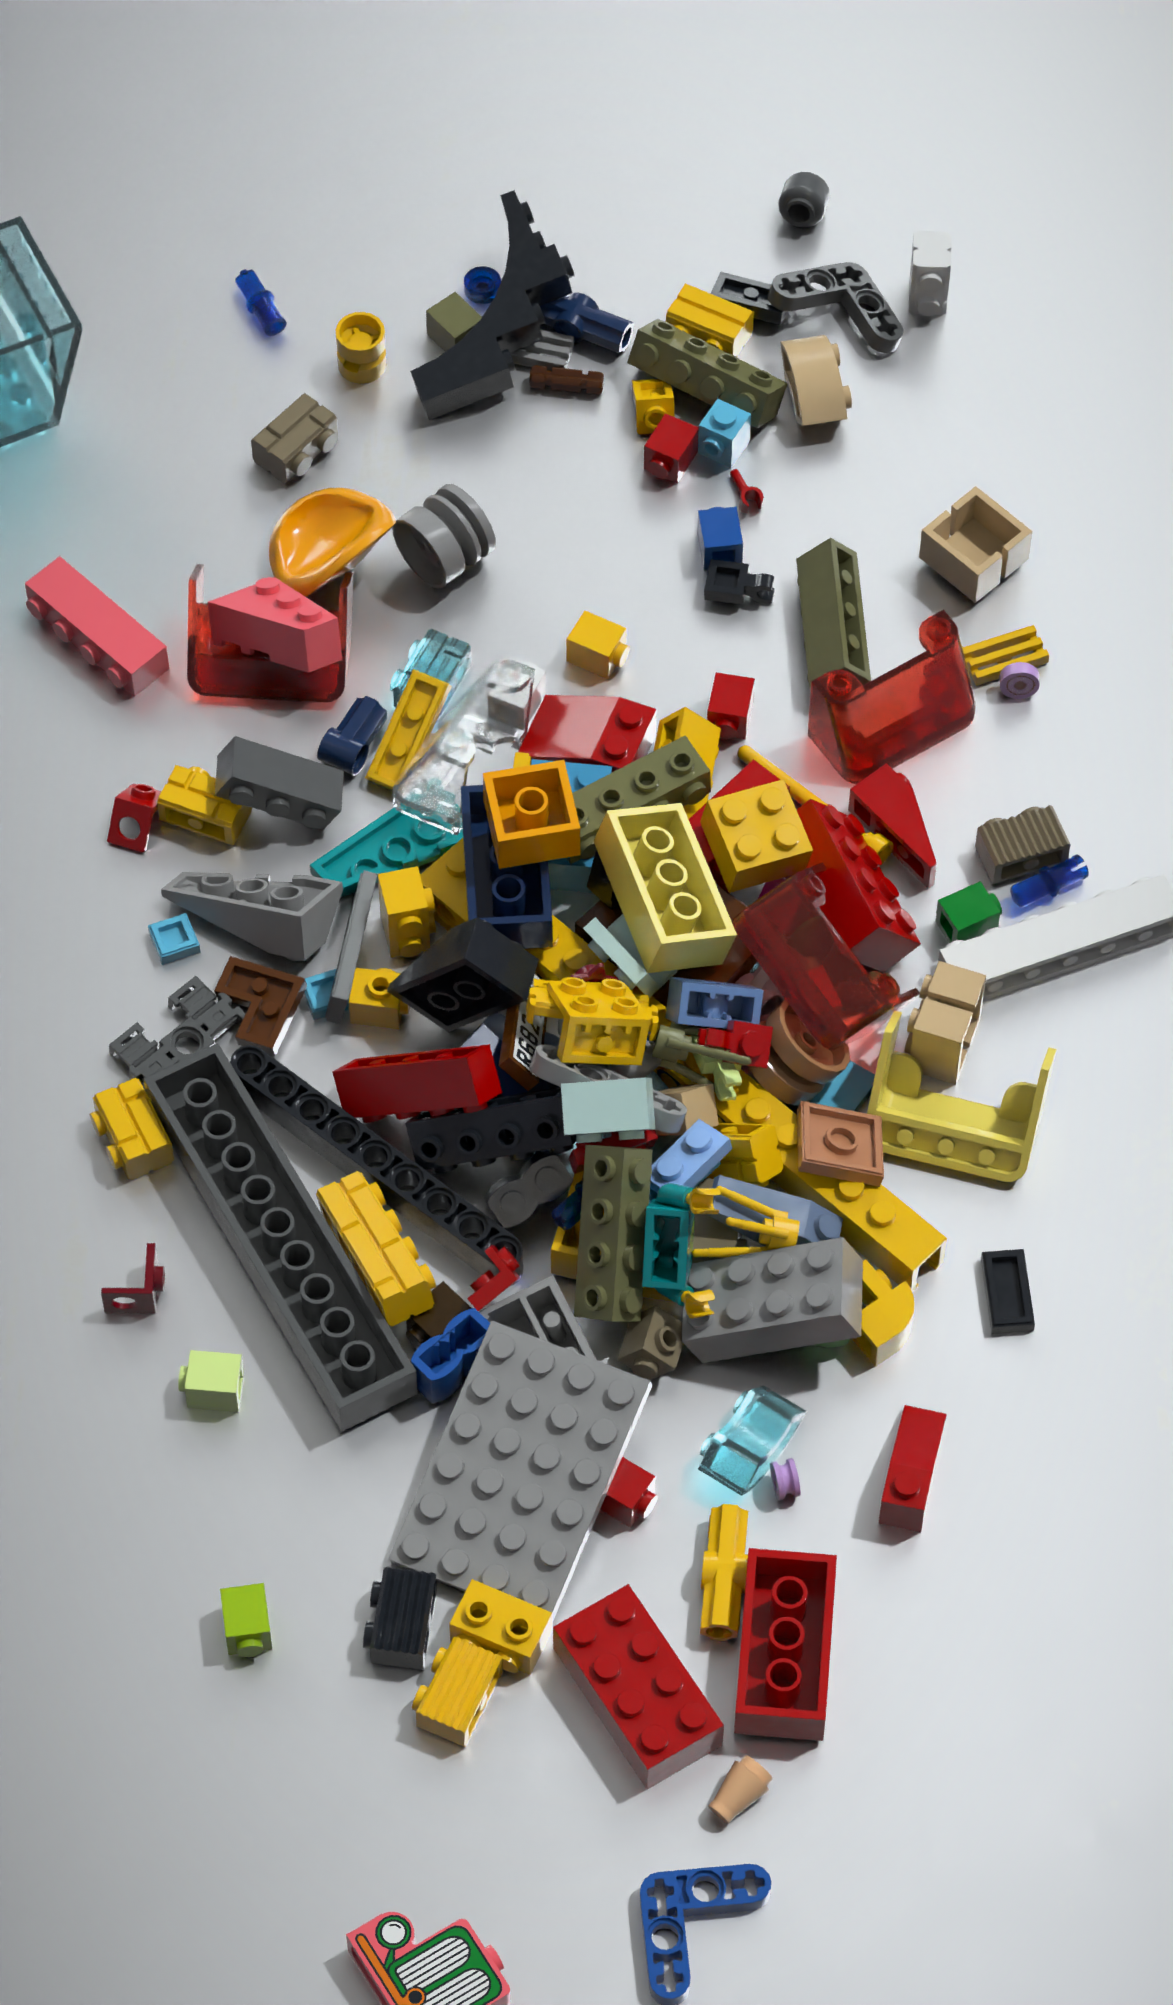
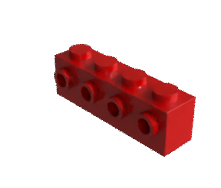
[332,1044,502,1123]

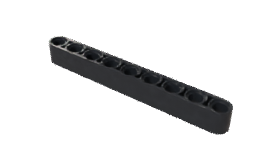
[230,1045,524,1285]

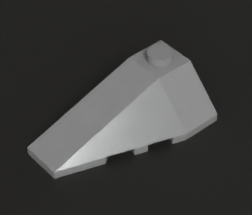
[161,872,343,961]

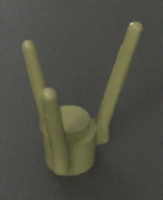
[652,1022,751,1092]

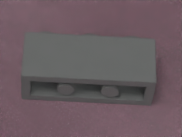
[214,736,344,830]

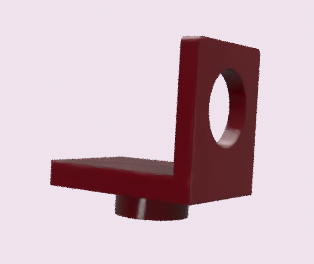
[101,1243,165,1313]

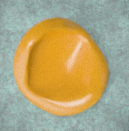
[269,488,396,597]

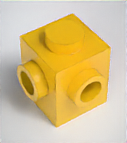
[349,967,410,1030]

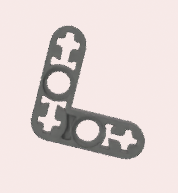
[767,262,904,353]

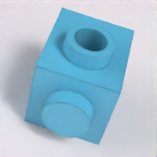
[698,398,751,468]

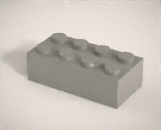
[682,1237,863,1363]

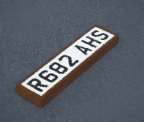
[499,972,547,1091]

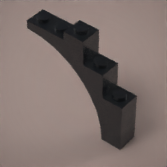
[410,190,575,420]

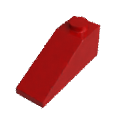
[848,763,937,889]
[879,1405,947,1532]

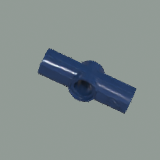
[540,292,634,353]

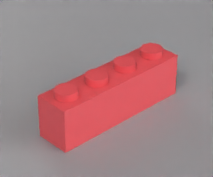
[25,556,169,697]

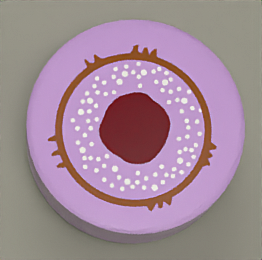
[999,662,1040,699]

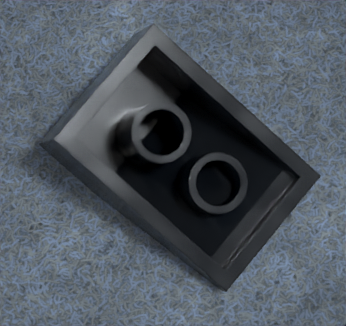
[387,917,539,1032]

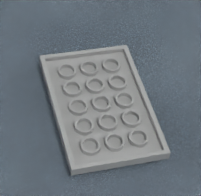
[388,1320,652,1620]

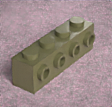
[627,319,788,428]
[796,537,871,702]
[566,736,711,865]
[574,1145,653,1322]

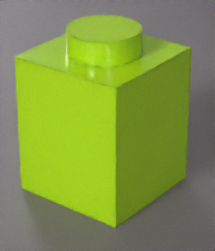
[220,1583,272,1657]

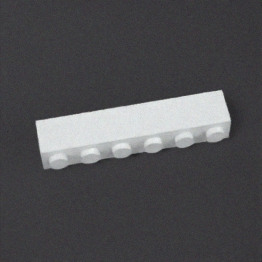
[938,874,1173,1001]

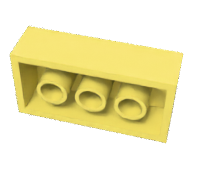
[594,803,737,973]

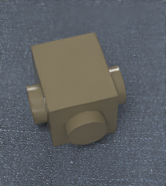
[617,1305,683,1380]

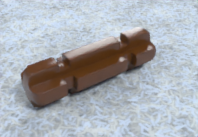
[529,365,604,395]

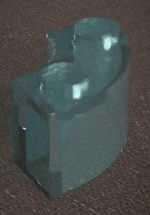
[698,1385,807,1496]

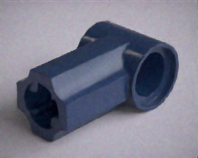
[317,696,387,776]

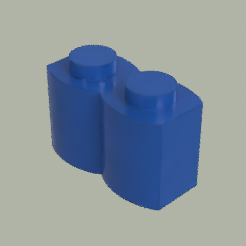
[411,1308,490,1404]

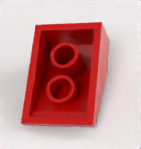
[518,695,657,772]

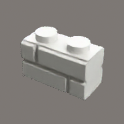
[909,231,951,316]

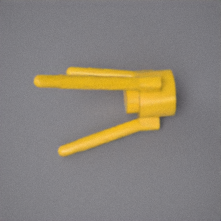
[692,1186,800,1258]

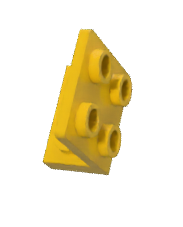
[547,977,651,1066]

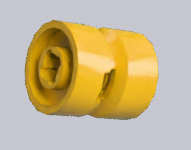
[335,312,387,384]

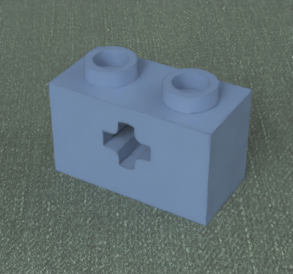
[665,977,764,1029]

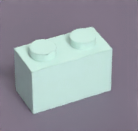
[561,1077,655,1143]

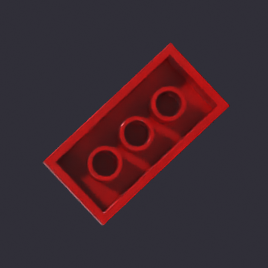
[797,799,921,973]
[734,1548,837,1741]
[553,1584,724,1790]

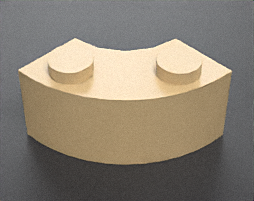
[780,335,852,426]

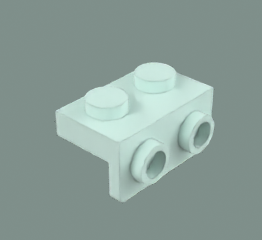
[583,914,677,998]

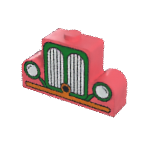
[346,1912,511,2005]

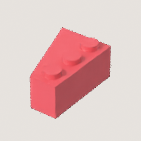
[208,577,342,673]

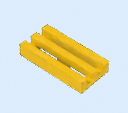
[961,625,1049,686]

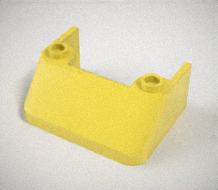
[867,1010,1057,1182]

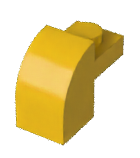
[851,1259,914,1367]

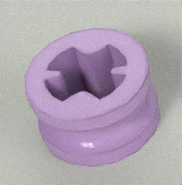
[770,1458,801,1501]

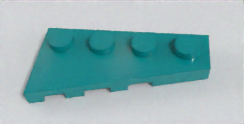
[310,779,463,898]

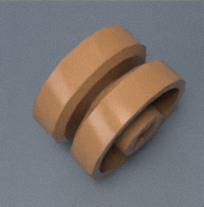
[748,997,850,1106]

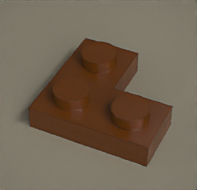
[214,956,307,1056]

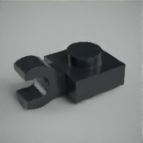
[704,559,775,604]

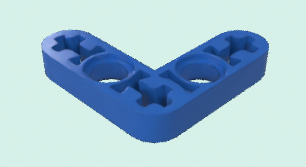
[640,1864,772,2005]

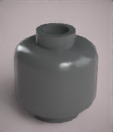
[778,172,830,228]

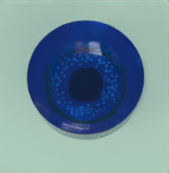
[464,266,501,304]

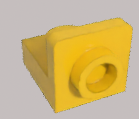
[632,379,675,435]

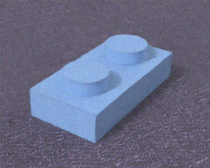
[650,1119,733,1193]

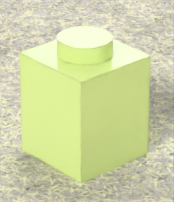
[178,1350,244,1412]

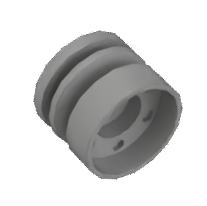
[392,484,496,588]

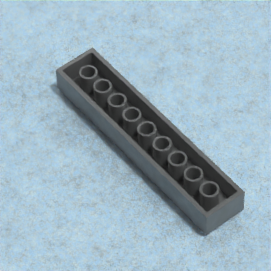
[144,1044,418,1432]

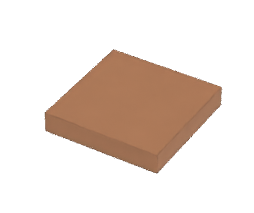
[797,1101,884,1187]

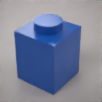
[697,506,743,571]

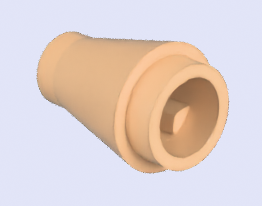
[708,1755,773,1824]

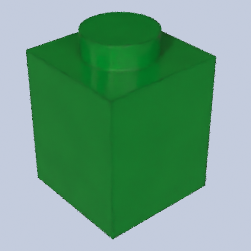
[935,881,1002,943]

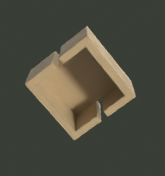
[919,486,1033,603]
[904,961,986,1085]

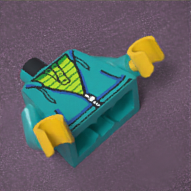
[642,1183,721,1319]

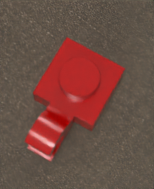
[697,1020,773,1069]

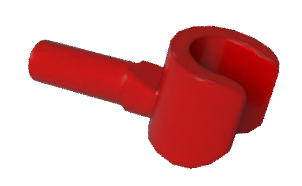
[730,469,764,514]

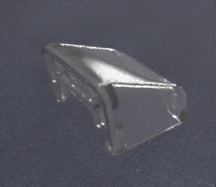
[392,659,535,835]

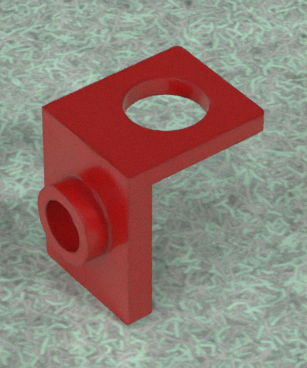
[107,783,161,852]

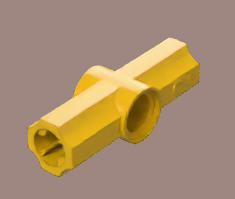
[700,1504,749,1641]

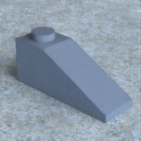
[707,1175,843,1246]

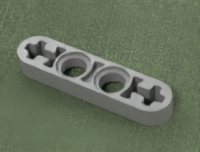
[529,1044,687,1133]

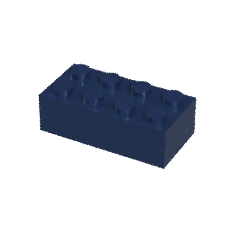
[461,785,553,949]

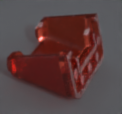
[808,609,976,784]

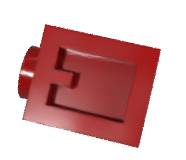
[467,1245,520,1311]

